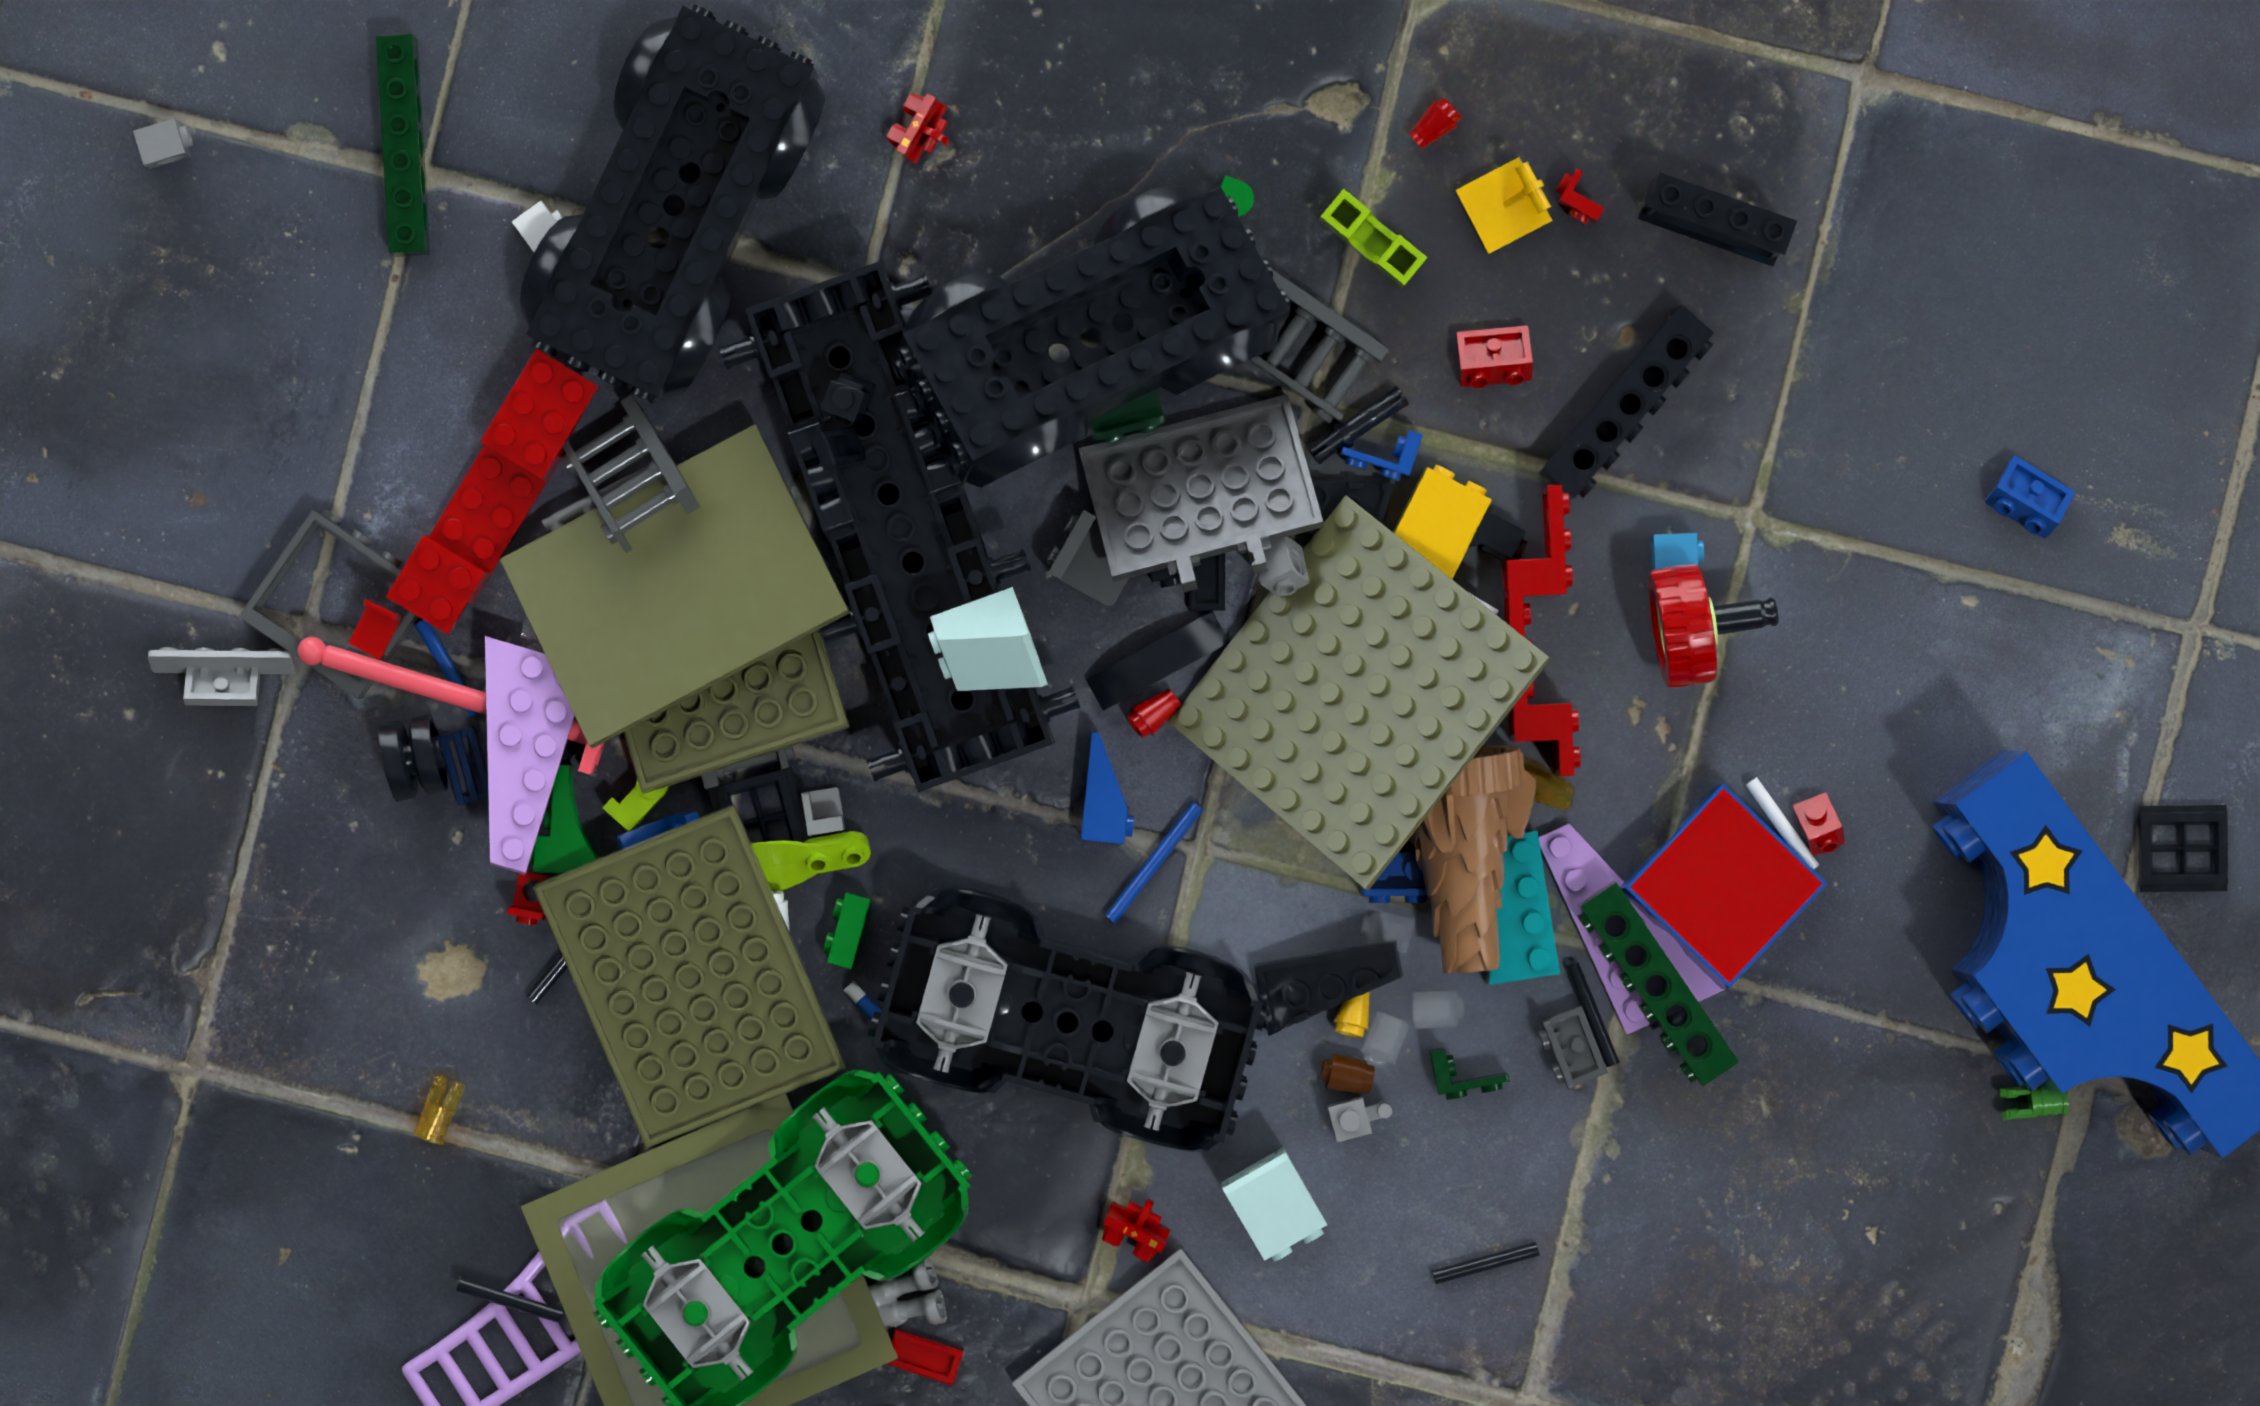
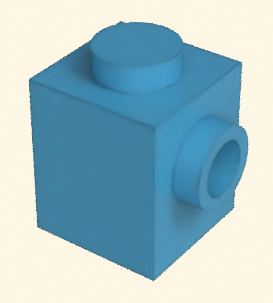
[1650,533,1704,570]

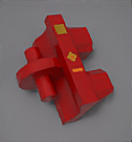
[886,94,950,164]
[1102,1198,1171,1262]

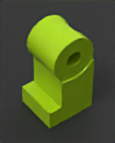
[602,779,669,831]

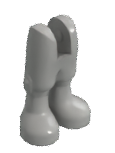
[868,1258,947,1327]

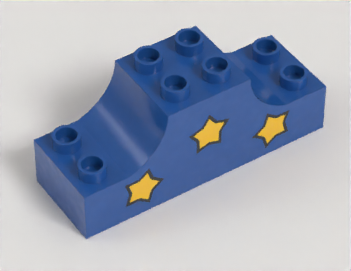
[1931,750,2260,1158]

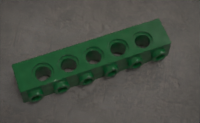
[376,34,430,257]
[1577,881,1739,1086]

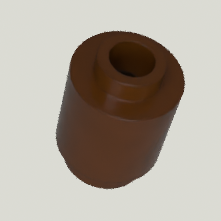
[1320,1054,1375,1096]

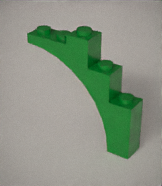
[529,765,600,874]

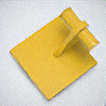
[1455,157,1553,254]

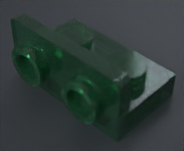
[1090,389,1166,442]

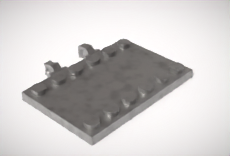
[1079,394,1324,592]

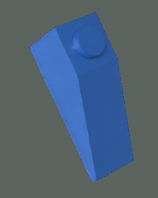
[1081,732,1134,844]

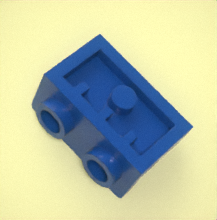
[1985,455,2076,538]
[1361,851,1427,903]

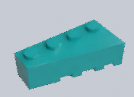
[1486,830,1560,985]

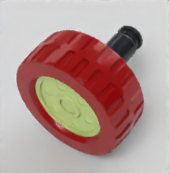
[1648,564,1779,688]

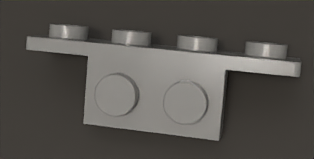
[148,647,297,706]

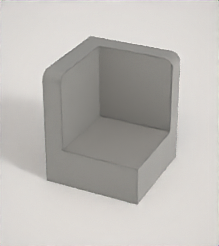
[801,787,845,836]

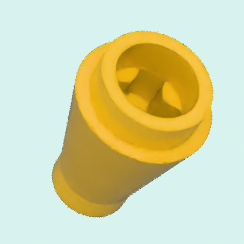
[1333,991,1371,1038]

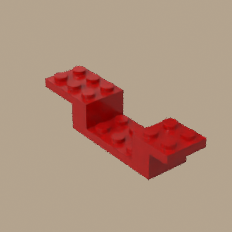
[386,349,600,635]
[1502,485,1581,776]

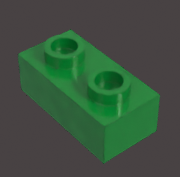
[823,892,872,969]

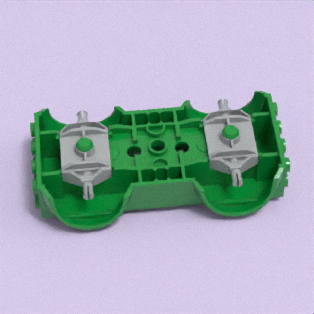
[593,1070,973,1406]

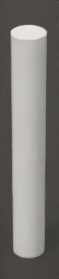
[1745,777,1819,870]

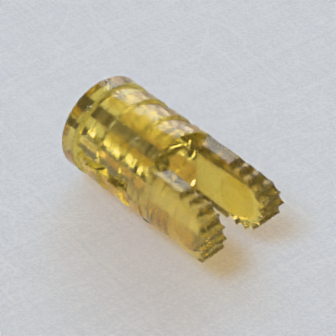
[1524,763,1575,811]
[412,1073,466,1145]

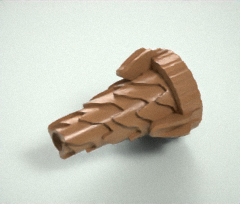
[1409,746,1536,974]

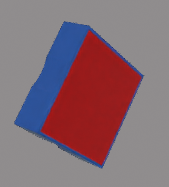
[1620,783,1828,989]

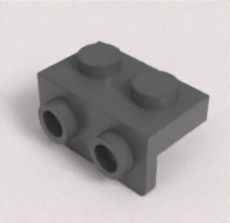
[1538,1005,1608,1090]

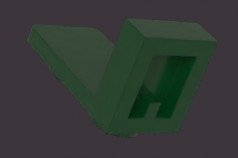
[1429,1047,1510,1100]

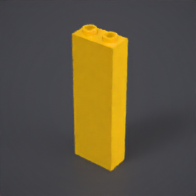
[1393,465,1492,579]

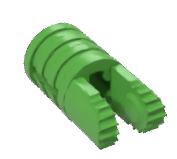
[2000,1085,2069,1120]

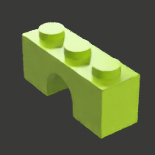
[1319,188,1428,289]

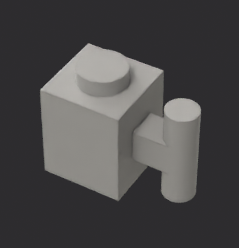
[1326,1095,1392,1143]

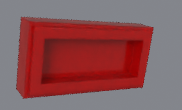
[886,1328,964,1386]

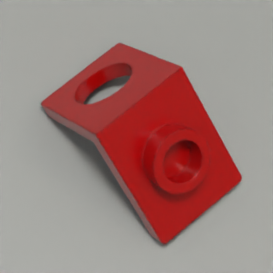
[348,599,403,659]
[507,871,554,925]

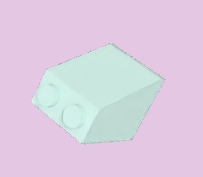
[928,587,1048,691]
[1221,1147,1327,1262]

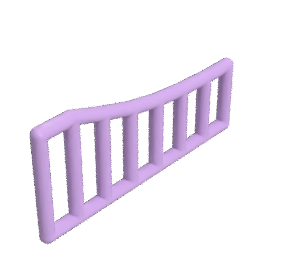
[402,1199,627,1406]

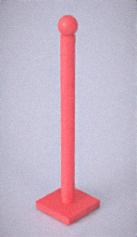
[297,637,605,774]

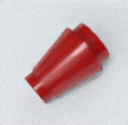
[1409,97,1463,150]
[1126,689,1181,739]

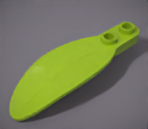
[752,831,871,891]

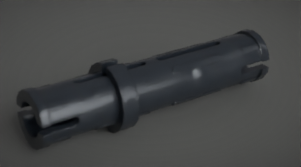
[1307,386,1409,465]

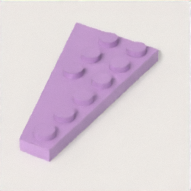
[485,636,575,875]
[1539,823,1725,1035]

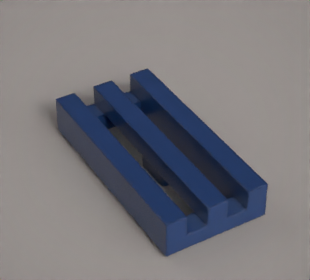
[440,727,489,806]

